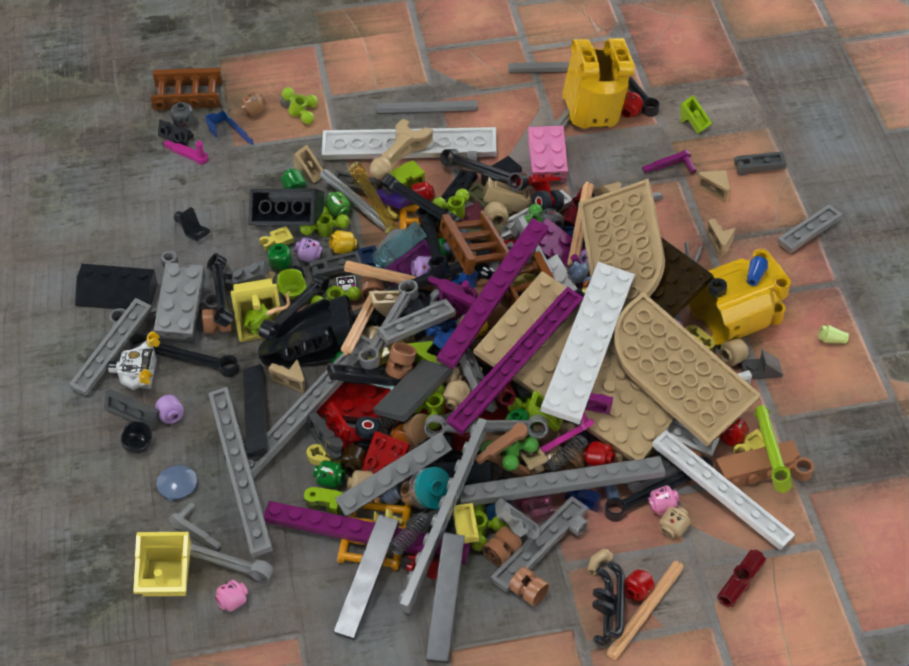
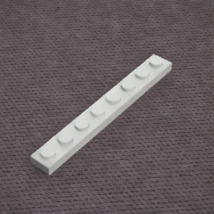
[652,430,795,551]

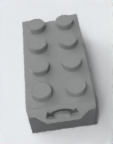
[154,262,205,344]

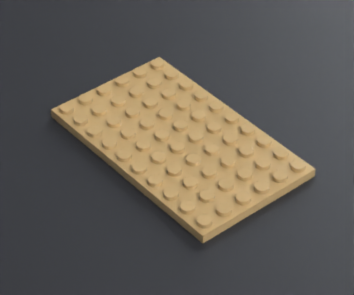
[473,271,675,461]

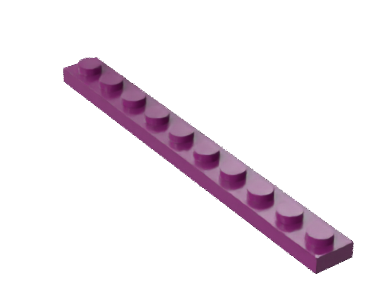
[436,218,549,370]
[446,286,583,435]
[264,501,471,565]

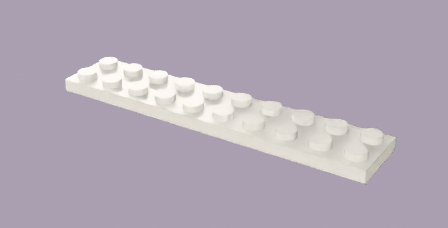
[322,127,497,160]
[540,262,635,424]

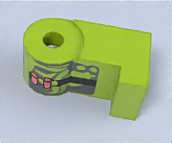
[304,487,343,515]

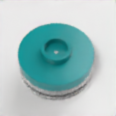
[409,467,450,510]

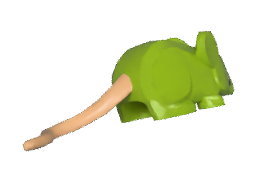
[243,292,290,334]

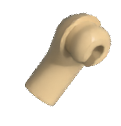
[587,549,613,576]

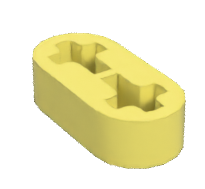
[685,325,715,352]
[306,444,340,466]

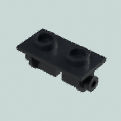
[158,119,194,146]

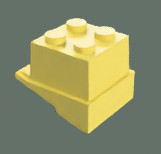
[231,278,281,342]
[133,532,191,596]

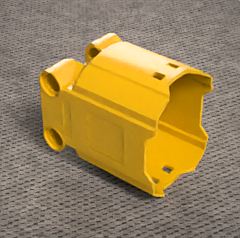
[562,38,635,129]
[688,249,791,346]

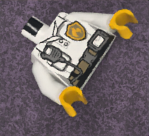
[108,332,160,390]

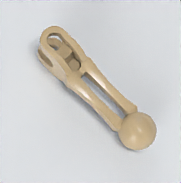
[370,119,433,180]

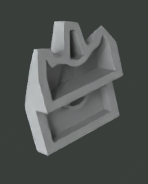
[495,498,540,539]

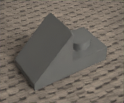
[740,349,783,380]

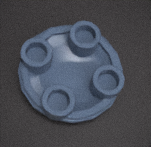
[156,465,197,502]

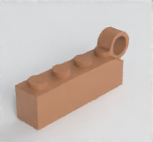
[714,440,814,487]

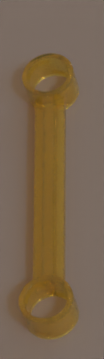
[348,161,401,235]

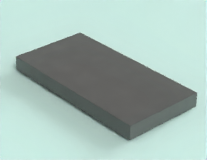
[373,360,453,422]

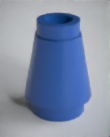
[746,256,768,286]

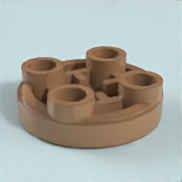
[403,413,439,451]

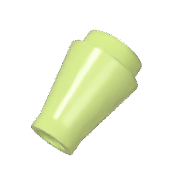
[818,324,849,344]

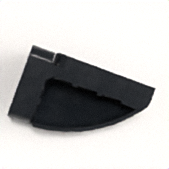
[258,295,356,367]

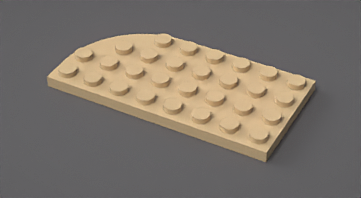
[579,179,665,314]
[613,292,761,447]

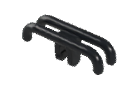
[592,561,625,646]

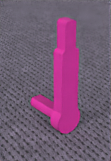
[164,140,208,165]
[540,412,595,453]

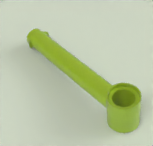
[754,405,792,493]

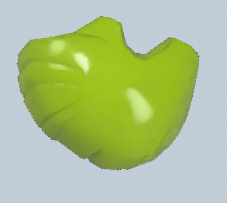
[277,269,307,300]

